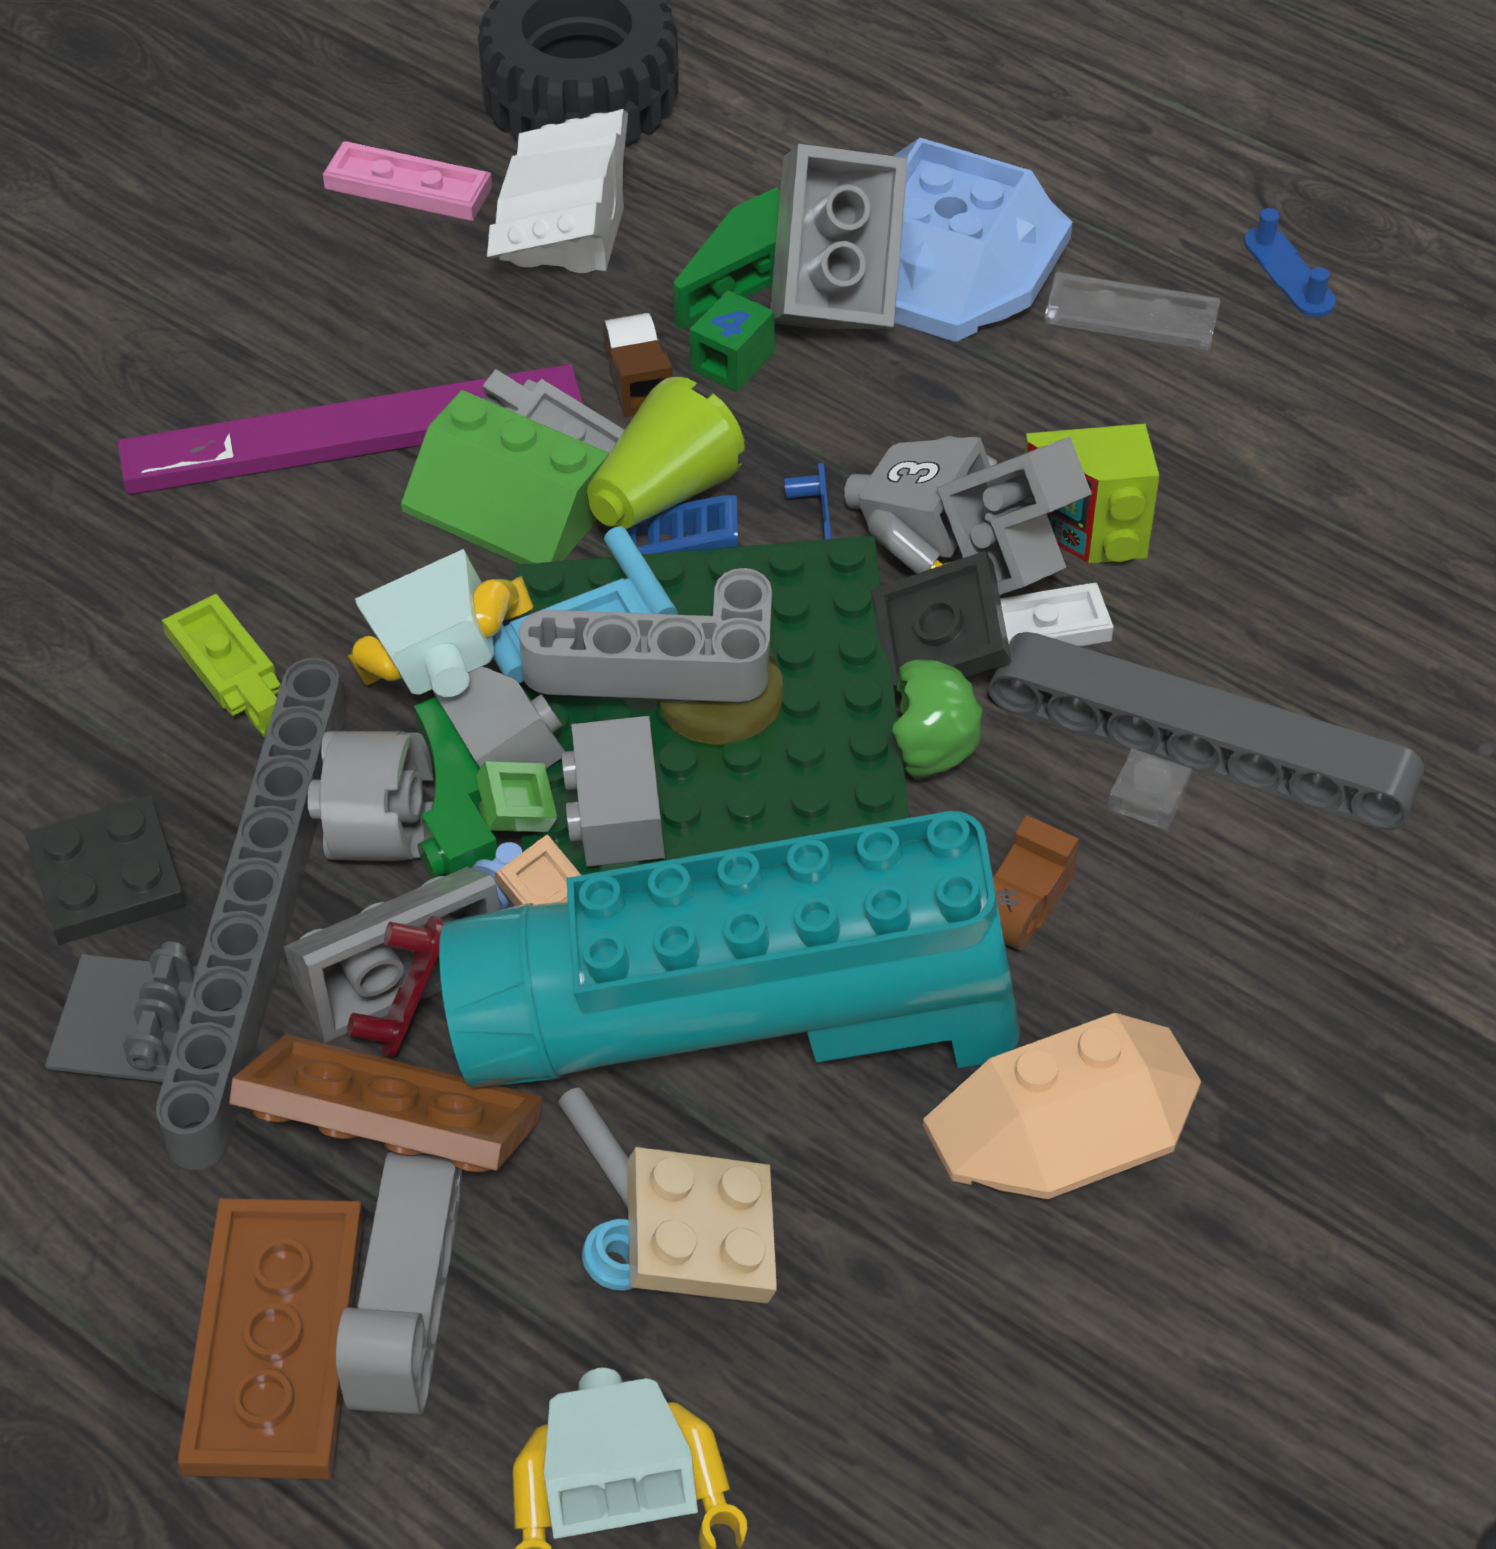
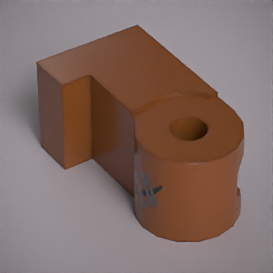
[993,815,1079,950]

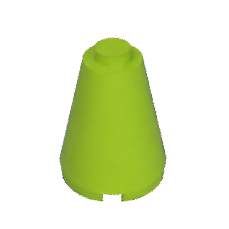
[587,377,745,529]

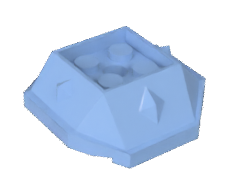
[894,138,1072,342]

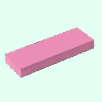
[323,141,492,221]

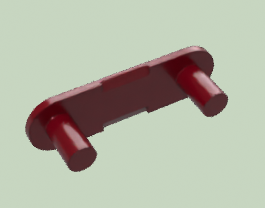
[347,916,443,1058]

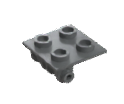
[45,941,197,1082]

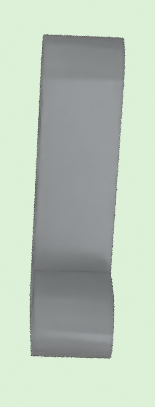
[519,568,772,702]
[336,1152,462,1415]

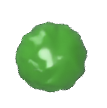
[892,659,982,779]

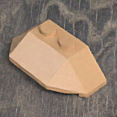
[923,1013,1201,1199]

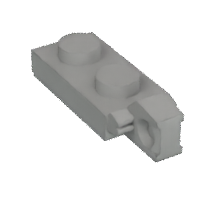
[482,369,624,453]

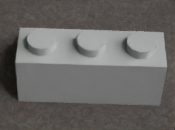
[770,144,908,329]
[284,867,500,1043]

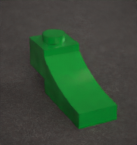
[414,697,497,878]

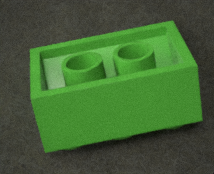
[401,390,609,564]

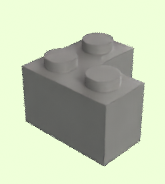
[937,437,1092,594]

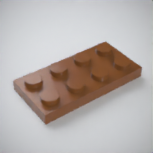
[229,1034,543,1172]
[177,1198,364,1479]

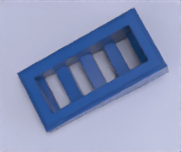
[626,495,738,554]

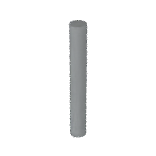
[559,1088,629,1207]

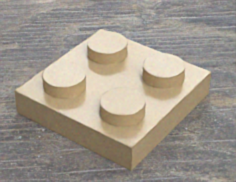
[627,1147,777,1304]

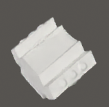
[487,109,628,273]

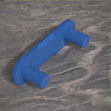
[1244,208,1336,317]
[784,462,831,539]

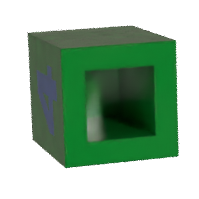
[689,290,775,392]

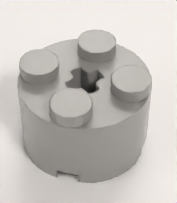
[308,731,433,861]

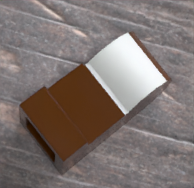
[603,313,673,417]

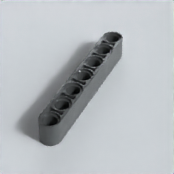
[988,632,1424,829]

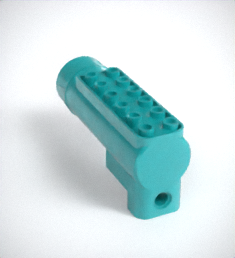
[439,811,1020,1088]

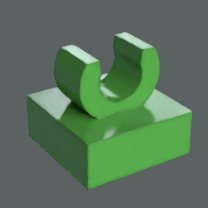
[476,761,557,832]

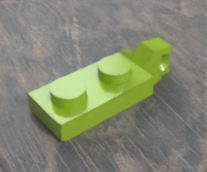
[161,594,281,737]

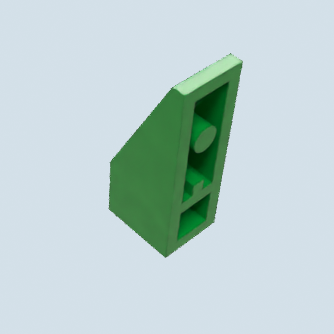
[673,187,780,330]

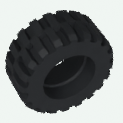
[477,0,679,147]

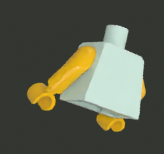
[347,549,533,697]
[513,1368,747,1549]

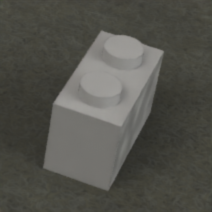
[562,716,665,867]

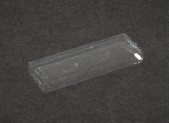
[1045,272,1220,350]

